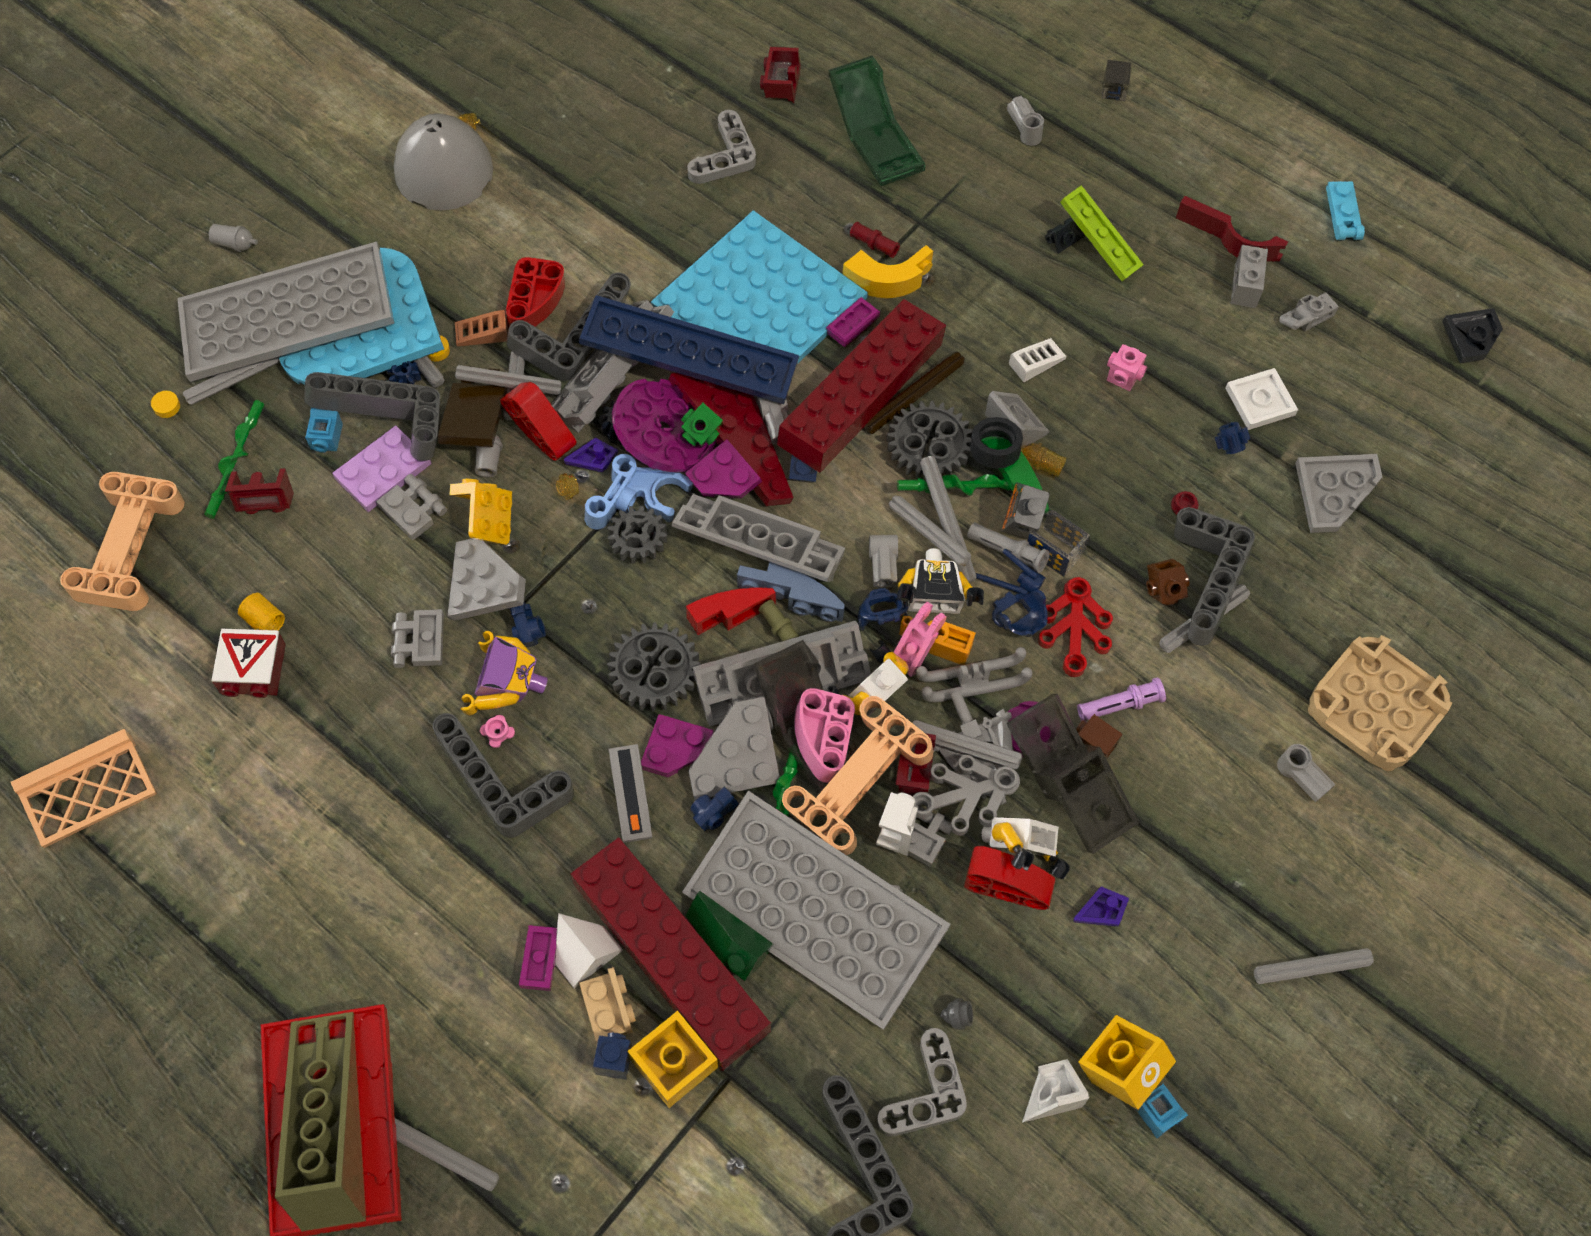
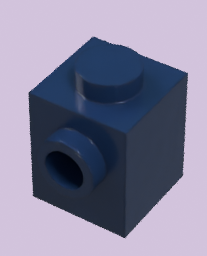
[593,1033,632,1080]

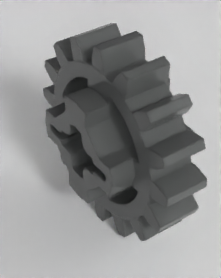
[607,506,667,564]

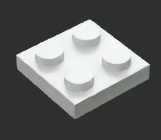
[1225,368,1298,430]

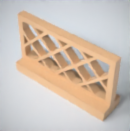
[11,729,157,848]

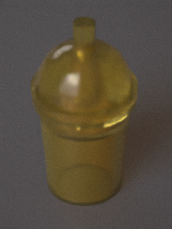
[1021,443,1067,478]

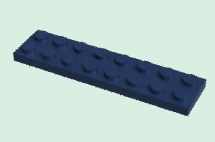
[579,295,799,404]

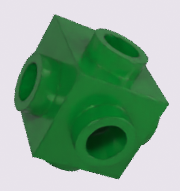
[681,403,723,447]

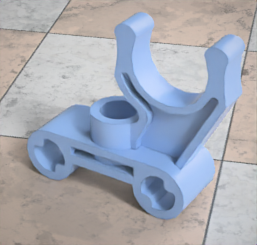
[585,454,693,530]

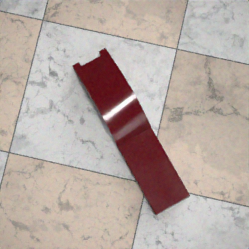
[1176,196,1289,261]

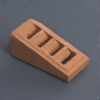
[455,310,508,347]

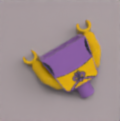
[460,631,548,716]

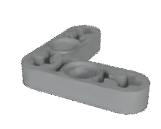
[687,110,756,184]
[877,1028,967,1137]

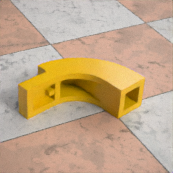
[843,245,933,298]

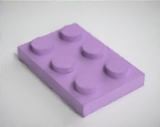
[332,426,431,512]

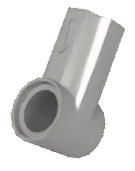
[1007,96,1044,146]
[757,397,789,445]
[869,535,898,589]
[1277,744,1336,802]

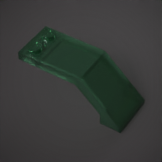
[829,55,926,186]

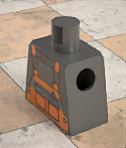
[1001,482,1050,540]

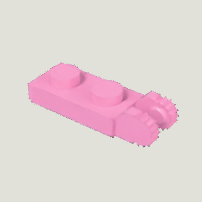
[893,601,947,677]

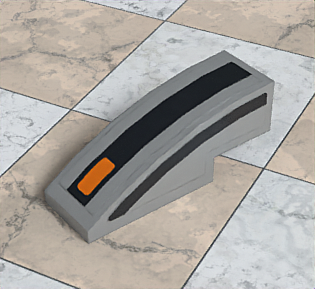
[609,744,652,843]

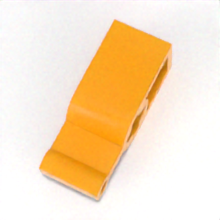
[899,616,976,665]

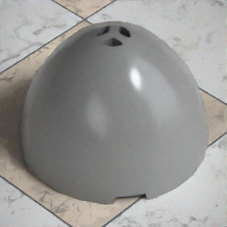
[394,113,493,210]

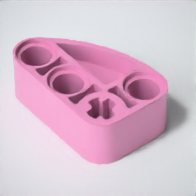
[794,688,855,783]

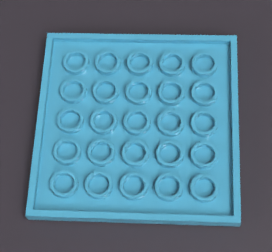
[651,210,868,364]

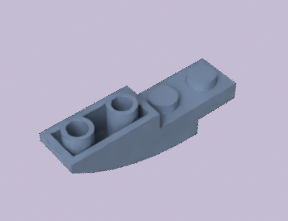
[737,562,845,622]

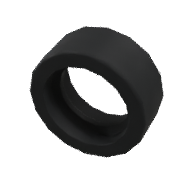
[970,417,1023,469]

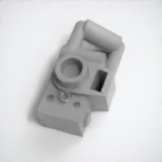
[1279,293,1339,332]

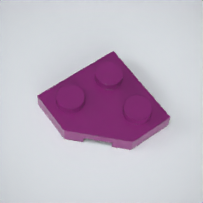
[685,439,762,499]
[641,714,714,778]

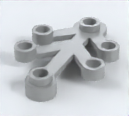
[913,755,1020,836]

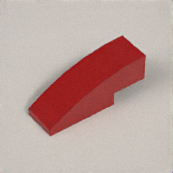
[686,588,776,635]

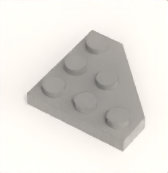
[1295,454,1382,533]
[447,538,526,621]
[688,696,780,800]

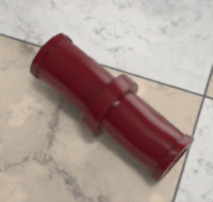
[850,222,900,258]

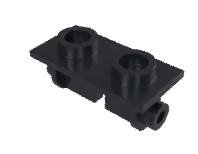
[1045,217,1086,254]

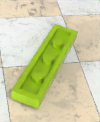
[1060,185,1144,282]

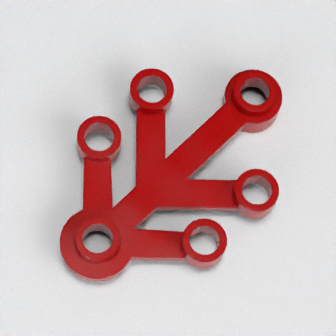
[1038,577,1113,677]

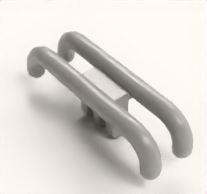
[916,647,1033,703]

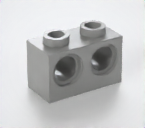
[1231,245,1268,308]

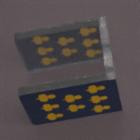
[1027,509,1090,577]

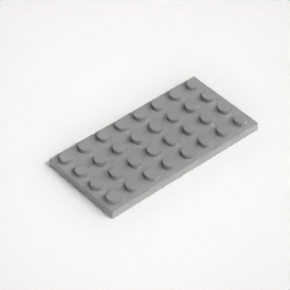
[177,242,394,382]
[682,791,951,1030]

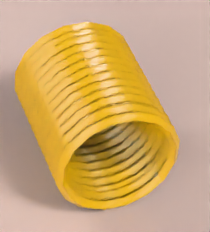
[238,592,285,631]

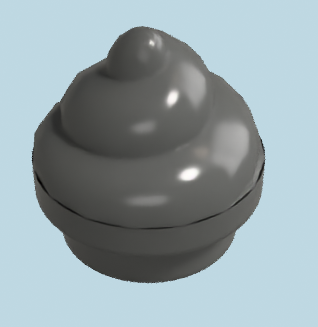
[940,998,973,1030]

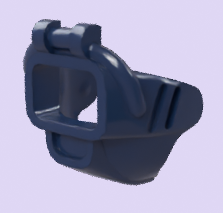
[858,588,909,631]
[992,590,1048,637]

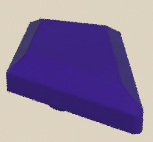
[564,438,618,472]
[1073,886,1129,927]

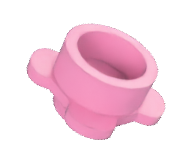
[480,715,515,748]

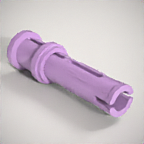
[1077,677,1166,721]

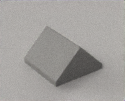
[985,391,1050,450]

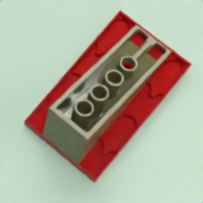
[261,1004,402,1236]

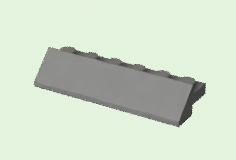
[551,300,674,433]
[672,494,845,582]
[692,621,871,727]

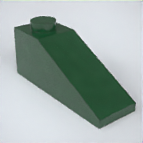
[685,891,773,981]

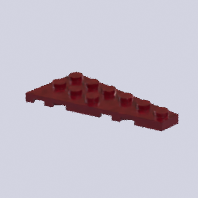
[668,373,794,506]

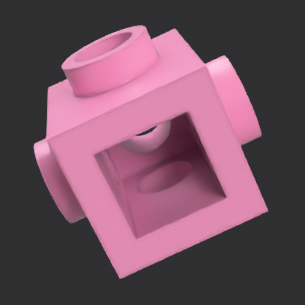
[1106,344,1147,391]

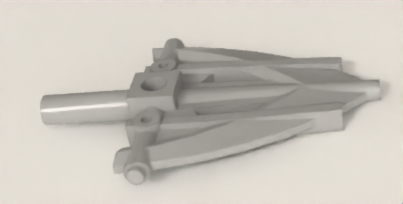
[934,691,1013,805]

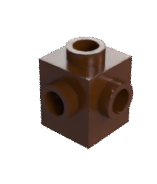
[1146,559,1190,605]

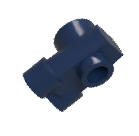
[510,603,546,648]
[690,786,739,831]

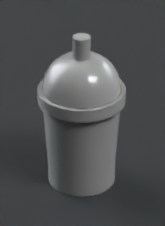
[209,224,258,252]
[475,435,503,477]

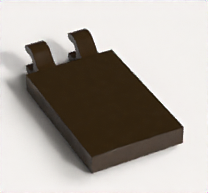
[438,369,506,447]

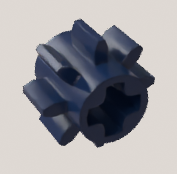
[386,361,421,384]
[1214,422,1250,454]

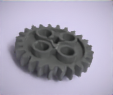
[887,401,973,479]
[607,622,700,712]

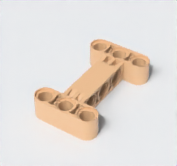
[60,472,185,611]
[782,696,934,855]

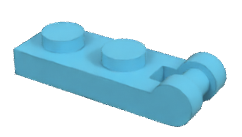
[1326,181,1365,240]

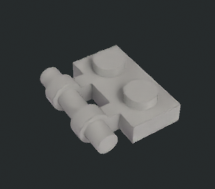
[376,474,447,541]
[391,609,444,668]
[908,804,951,867]

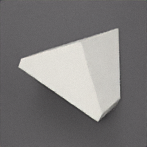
[555,913,623,988]
[1022,1059,1089,1123]

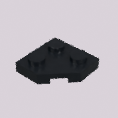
[1442,308,1503,363]

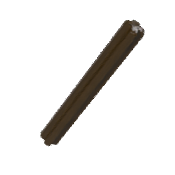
[864,352,965,434]

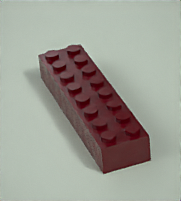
[777,299,946,473]
[570,837,771,1071]

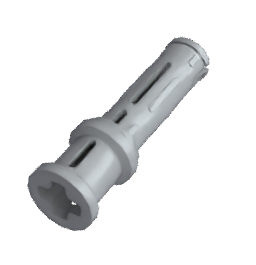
[967,522,1050,573]

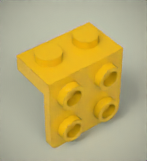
[450,479,512,545]

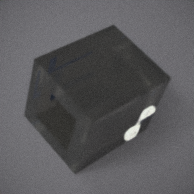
[1101,60,1131,101]

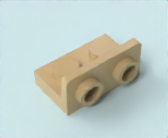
[579,967,636,1043]

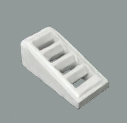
[1009,338,1066,382]

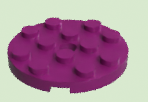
[612,378,716,472]

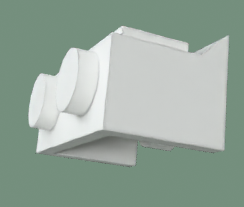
[876,792,918,856]

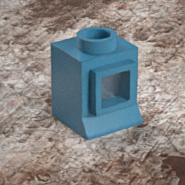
[305,408,343,452]
[1136,1084,1188,1139]

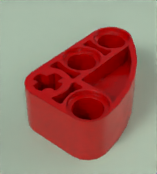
[506,257,565,328]
[500,382,577,461]
[964,846,1055,910]

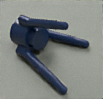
[976,549,1046,594]

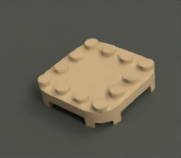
[1308,635,1452,771]

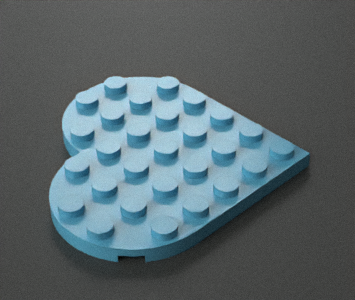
[279,248,444,384]

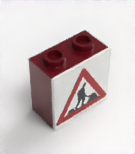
[211,629,286,698]

